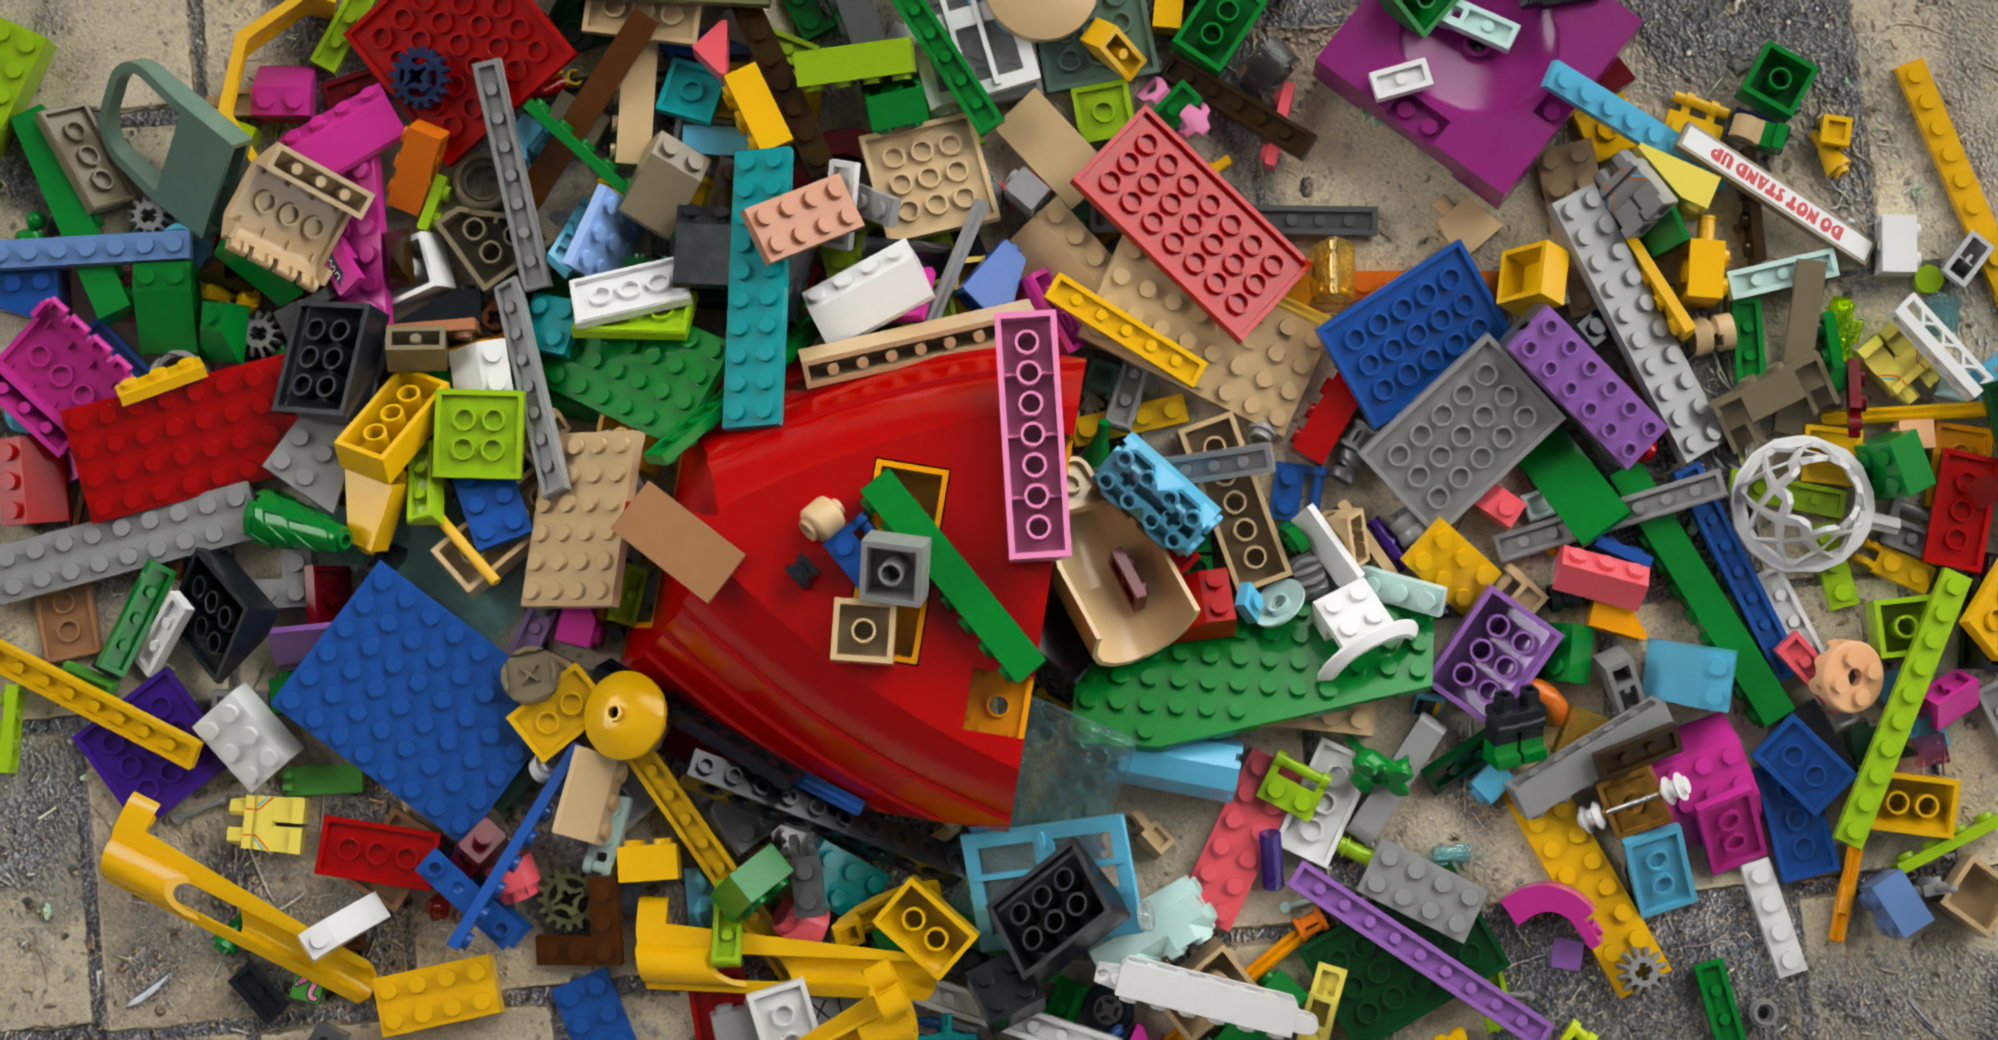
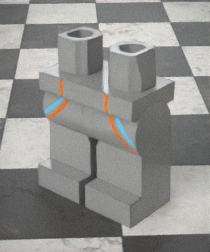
[1594,149,1679,240]

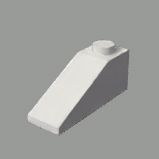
[297,891,391,964]

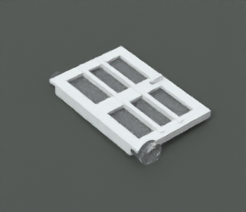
[904,0,1042,119]

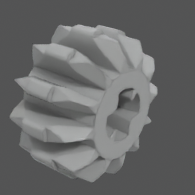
[127,194,177,233]
[245,311,285,359]
[1288,550,1329,601]
[1615,946,1667,997]

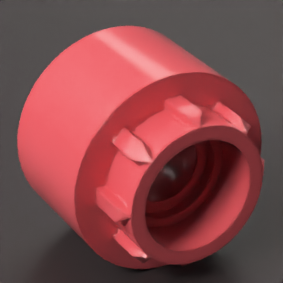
[483,850,541,905]
[771,896,830,942]

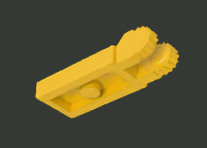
[1850,538,1937,595]

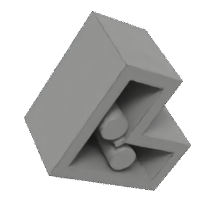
[253,549,319,611]

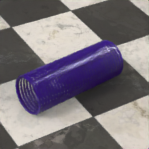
[1259,829,1285,891]

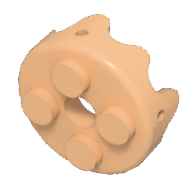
[1808,639,1884,714]

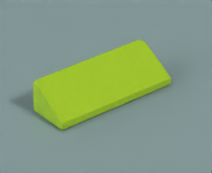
[407,439,445,525]

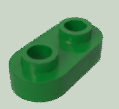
[1276,520,1311,555]

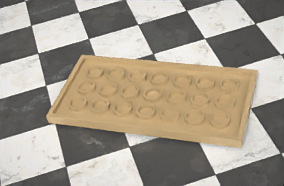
[1075,235,1324,438]

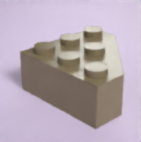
[434,206,555,298]

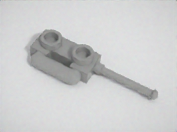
[1912,876,1959,898]

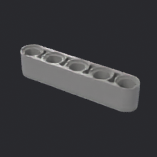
[1345,711,1448,846]

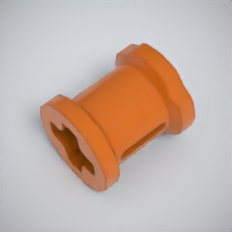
[1291,906,1330,943]

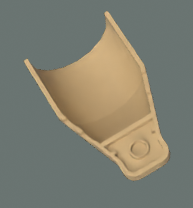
[1051,456,1201,667]

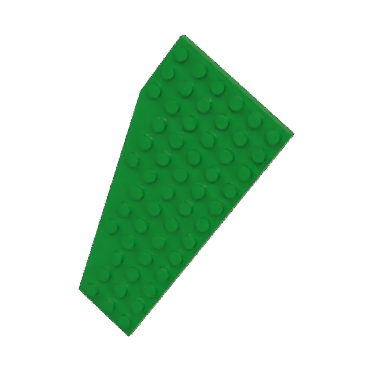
[1070,594,1434,752]

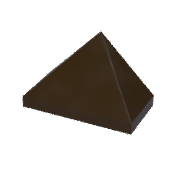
[383,228,416,290]

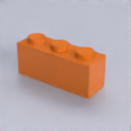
[386,119,450,217]

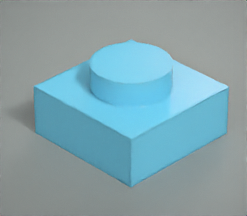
[1234,582,1264,624]

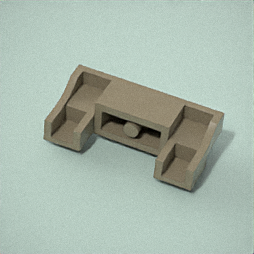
[1708,350,1841,454]

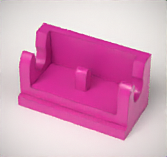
[1918,668,1979,731]

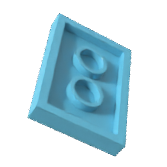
[1621,822,1698,919]

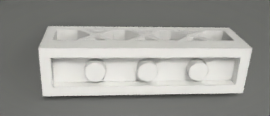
[1886,292,1994,402]

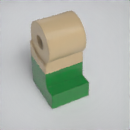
[1728,113,1790,156]

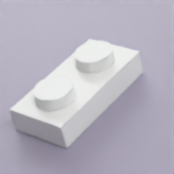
[1368,57,1434,103]

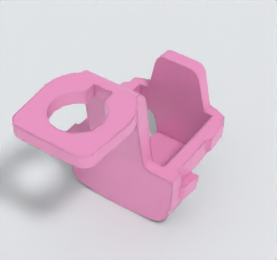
[1136,76,1210,139]

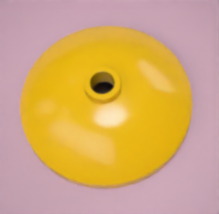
[584,671,667,761]

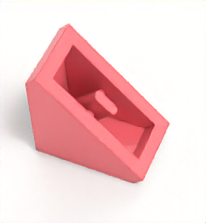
[692,20,730,85]

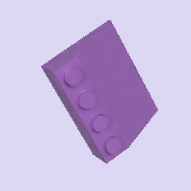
[1432,582,1565,724]

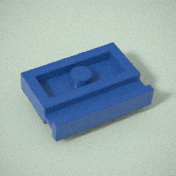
[1588,534,1654,567]

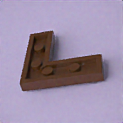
[535,875,625,966]

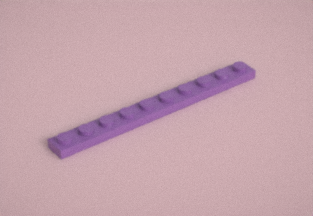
[1287,860,1555,1040]

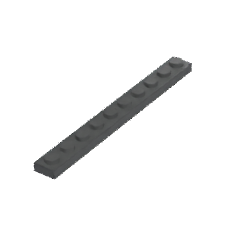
[1089,203,1378,236]

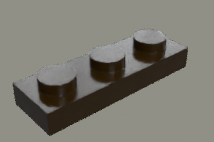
[1591,721,1684,783]

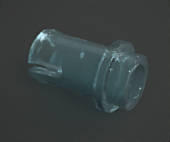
[1432,843,1471,866]

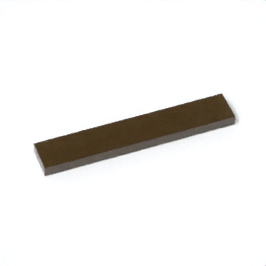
[1158,51,1318,162]

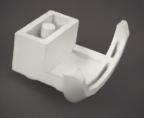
[1310,577,1419,681]

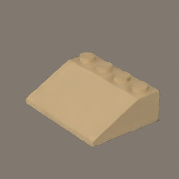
[1009,196,1112,326]

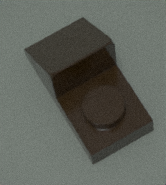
[196,254,256,293]

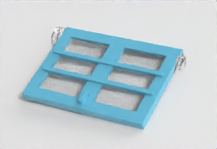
[960,813,1155,952]

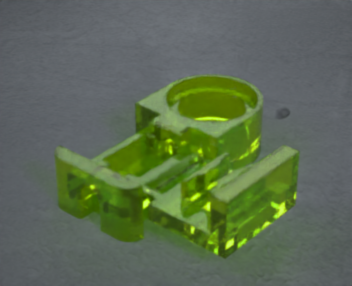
[1829,296,1864,362]

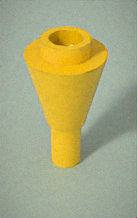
[1808,129,1852,180]

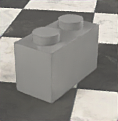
[1004,166,1050,220]

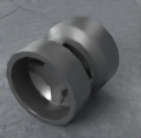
[1328,448,1366,487]

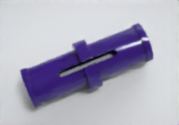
[1366,515,1408,573]

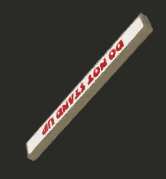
[1673,121,1877,268]

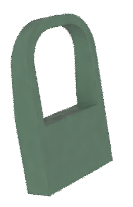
[99,58,253,239]

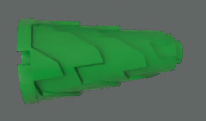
[243,488,353,553]

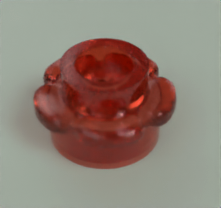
[425,892,450,921]

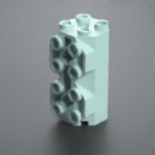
[1088,874,1218,967]

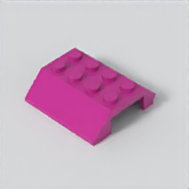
[0,296,135,458]
[1646,712,1763,850]

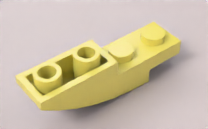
[1296,961,1348,1040]

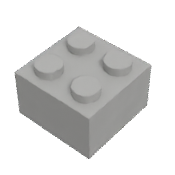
[858,530,932,608]

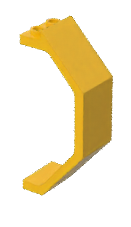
[218,0,337,171]

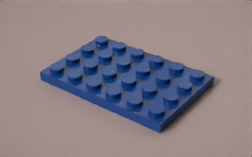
[1314,239,1511,429]

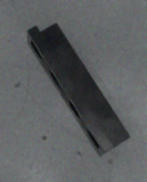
[1958,552,1998,672]

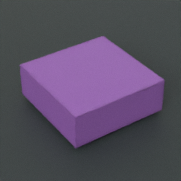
[1549,937,1585,972]

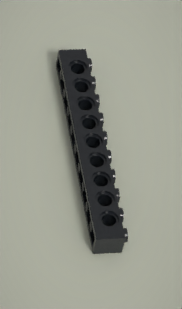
[678,748,966,888]

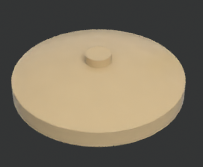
[985,0,1097,43]

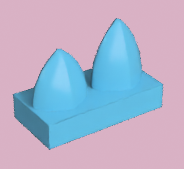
[684,867,715,927]

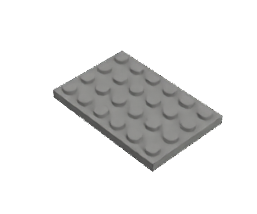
[1356,332,1566,528]

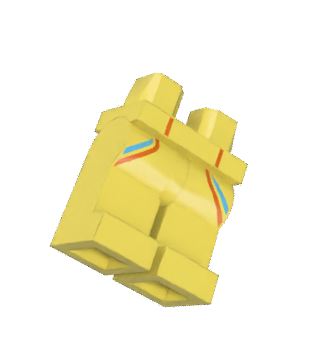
[1850,322,1941,406]
[226,795,310,855]

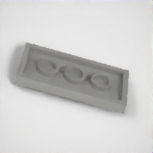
[1356,838,1489,944]

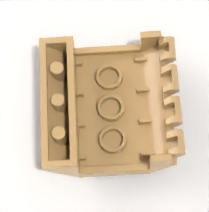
[221,141,375,293]

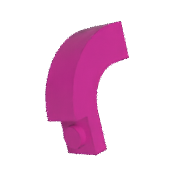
[1500,881,1604,950]

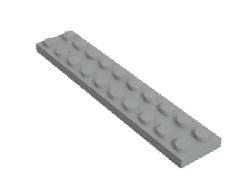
[1546,182,1726,466]
[0,481,255,607]

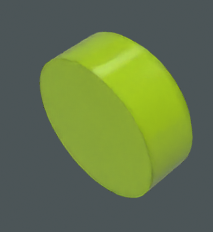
[1912,265,1944,295]

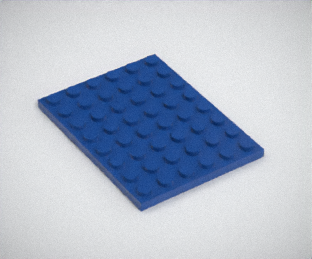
[270,560,533,842]

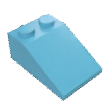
[1642,638,1738,713]

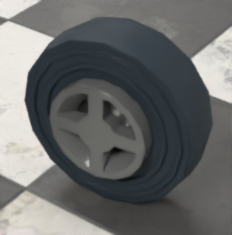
[1081,984,1134,1033]

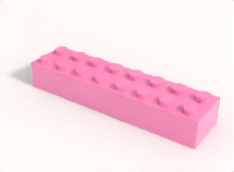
[994,309,1072,563]

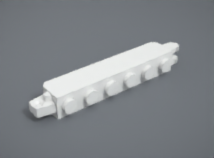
[1094,954,1319,1040]

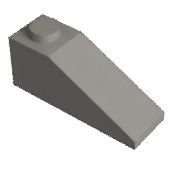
[1593,645,1646,716]

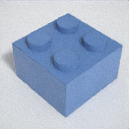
[1857,869,1935,939]

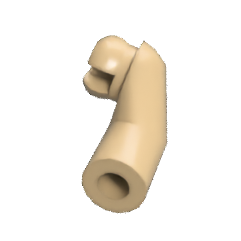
[930,823,962,842]

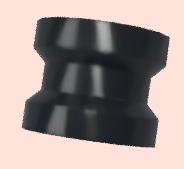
[783,552,822,591]

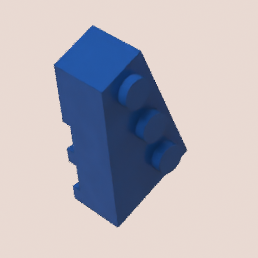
[0,268,68,320]

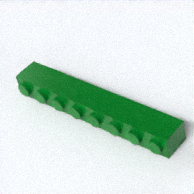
[10,104,135,327]
[860,468,1046,685]

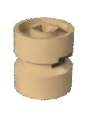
[1687,312,1737,357]

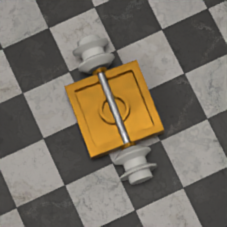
[1577,764,1691,840]

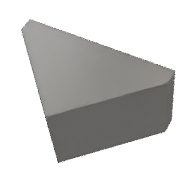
[1939,229,1996,290]

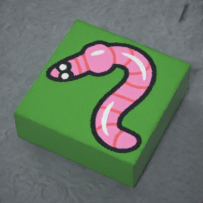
[290,974,324,1004]

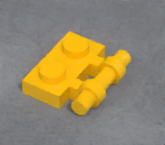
[1663,90,1730,140]

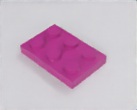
[1693,782,1768,876]

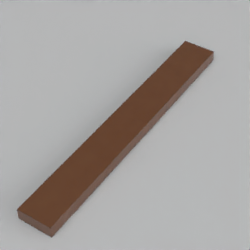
[528,7,660,213]

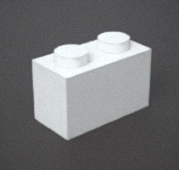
[1874,214,1922,277]

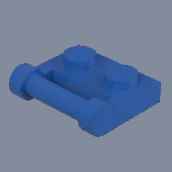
[1269,461,1328,523]
[822,510,879,590]

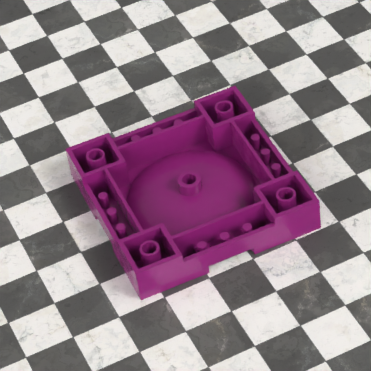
[1313,0,1643,210]

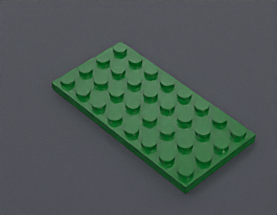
[507,268,726,441]

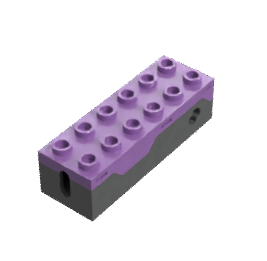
[1497,303,1669,470]

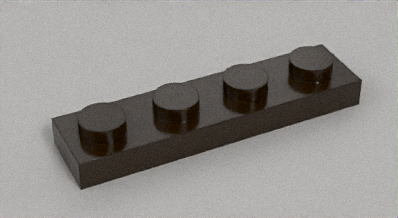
[1736,146,1767,266]

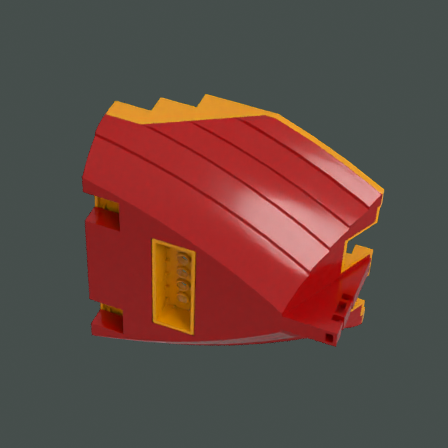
[621,343,1087,833]

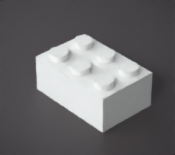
[192,682,304,793]

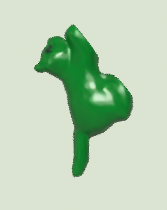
[1346,735,1414,796]

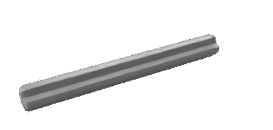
[922,198,989,322]

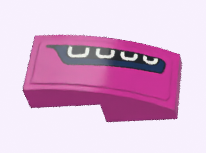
[324,236,366,298]

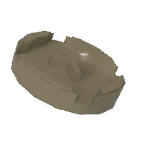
[501,646,561,705]

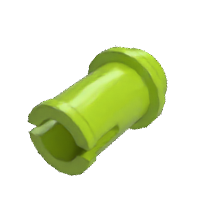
[1335,835,1374,867]

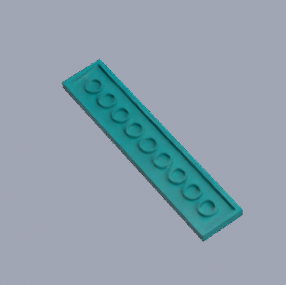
[722,146,794,432]

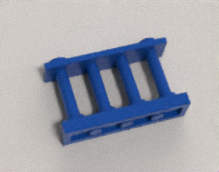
[415,847,534,950]

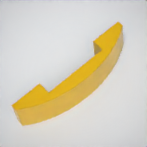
[831,880,943,946]

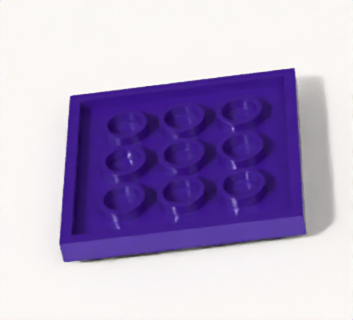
[72,666,228,822]

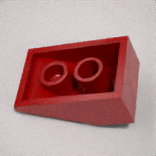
[1172,568,1237,643]

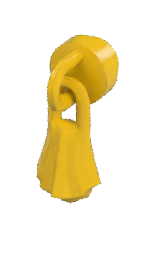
[201,283,261,316]

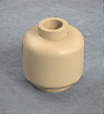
[799,496,845,542]

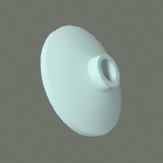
[1257,579,1305,628]

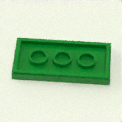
[1517,426,1632,548]

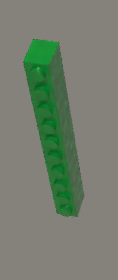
[1606,462,1796,728]

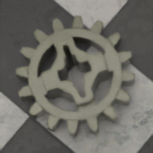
[537,867,592,931]

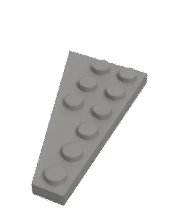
[262,338,387,517]

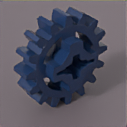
[389,46,453,110]

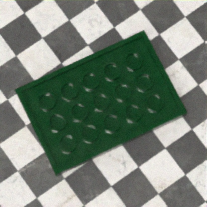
[1297,862,1511,1040]

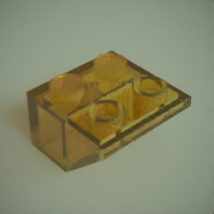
[1308,236,1355,305]

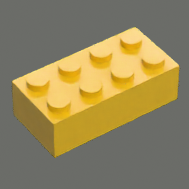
[333,371,451,485]
[372,953,505,1038]

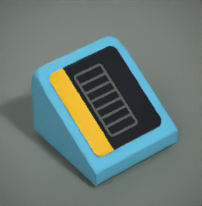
[1410,692,1446,719]

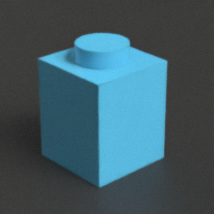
[1467,763,1514,805]

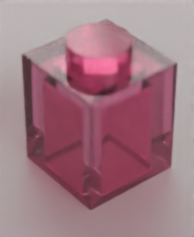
[1910,733,1950,767]

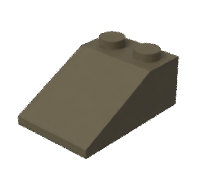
[617,130,711,241]

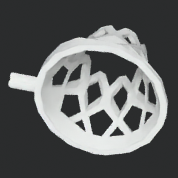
[1729,435,1901,574]

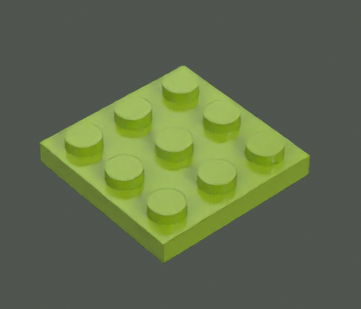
[432,388,526,480]

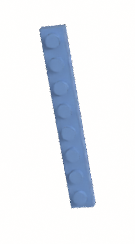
[0,230,193,272]

